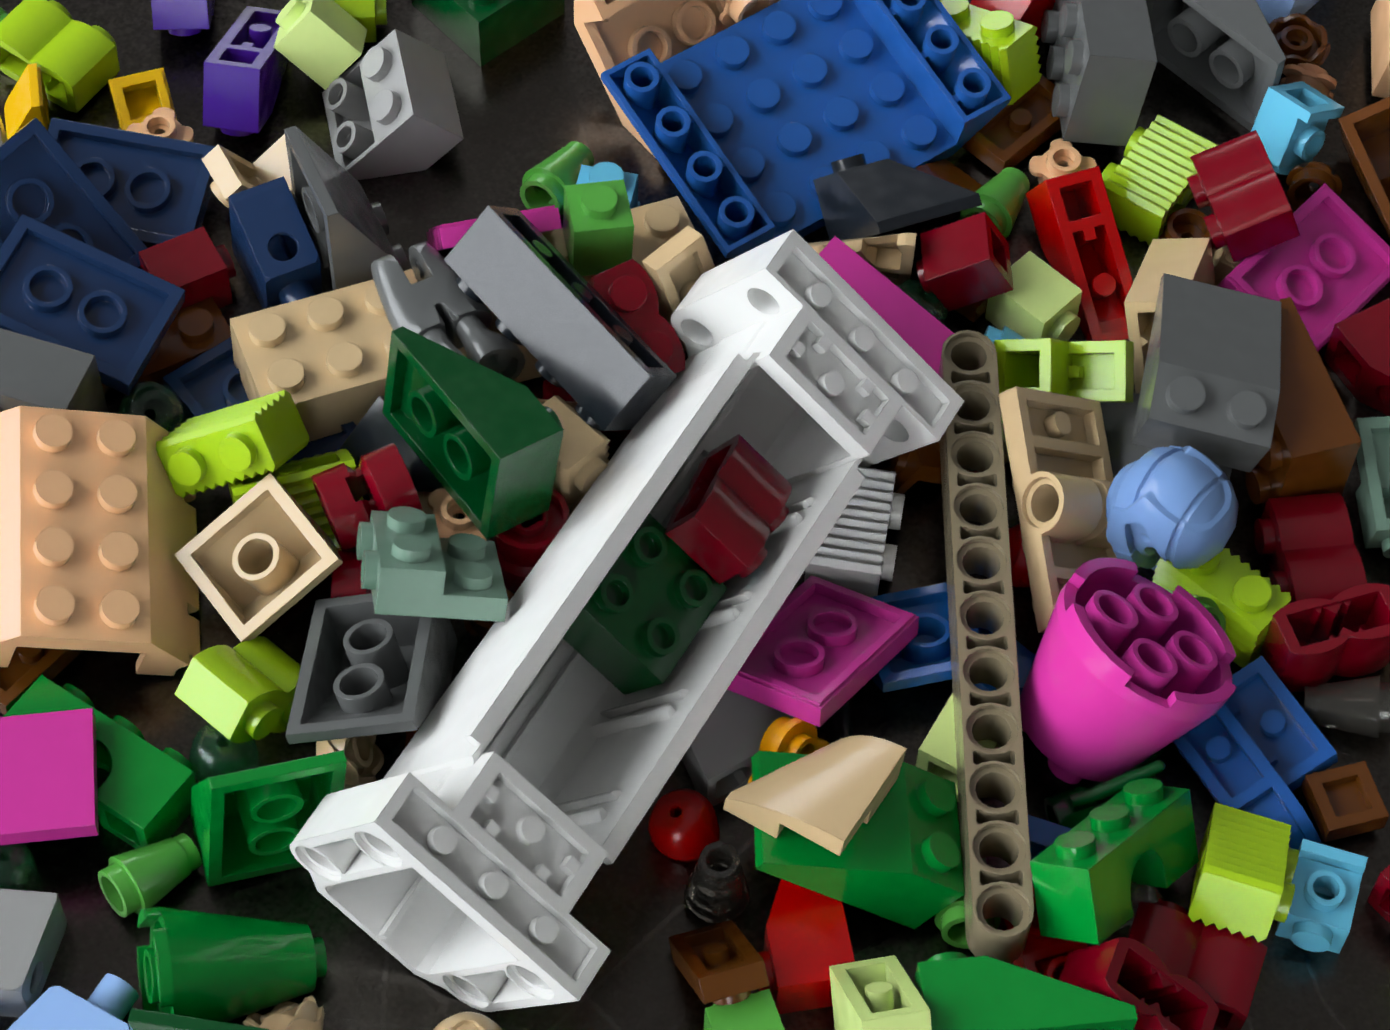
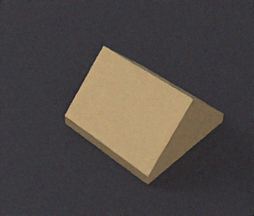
[174,473,343,642]

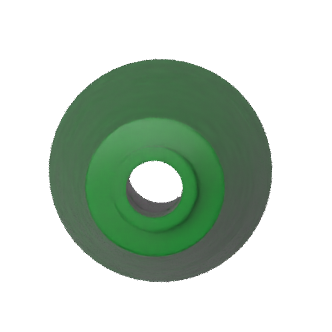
[137,907,327,1023]

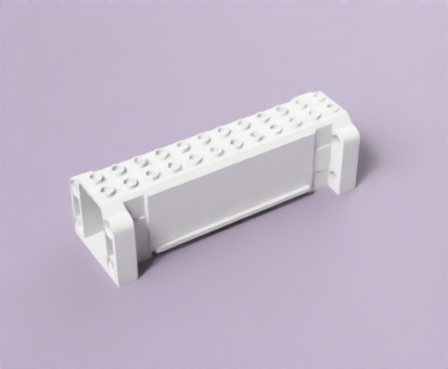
[290,229,964,1012]

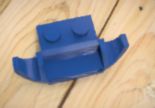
[1172,656,1338,850]

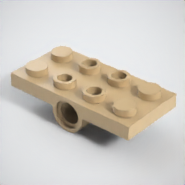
[998,386,1117,633]

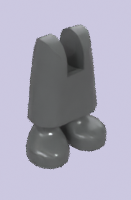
[371,241,526,380]

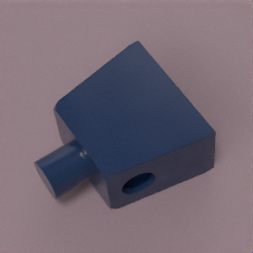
[228,176,322,309]

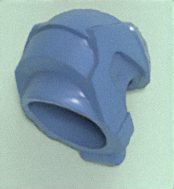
[1106,445,1239,570]

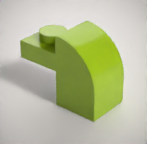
[994,338,1134,403]

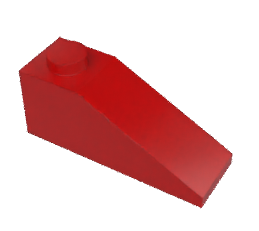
[1026,166,1133,341]
[758,879,855,1014]

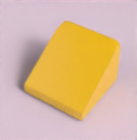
[4,63,50,139]
[108,67,178,130]

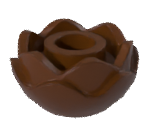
[1269,13,1331,75]

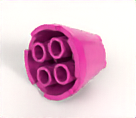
[1020,557,1237,784]

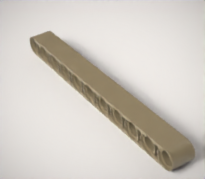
[938,330,1034,963]

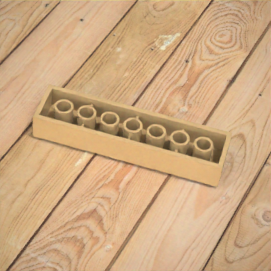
[229,196,695,442]

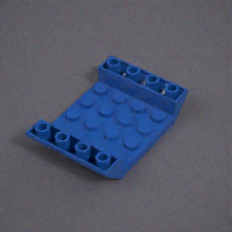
[600,0,1011,258]

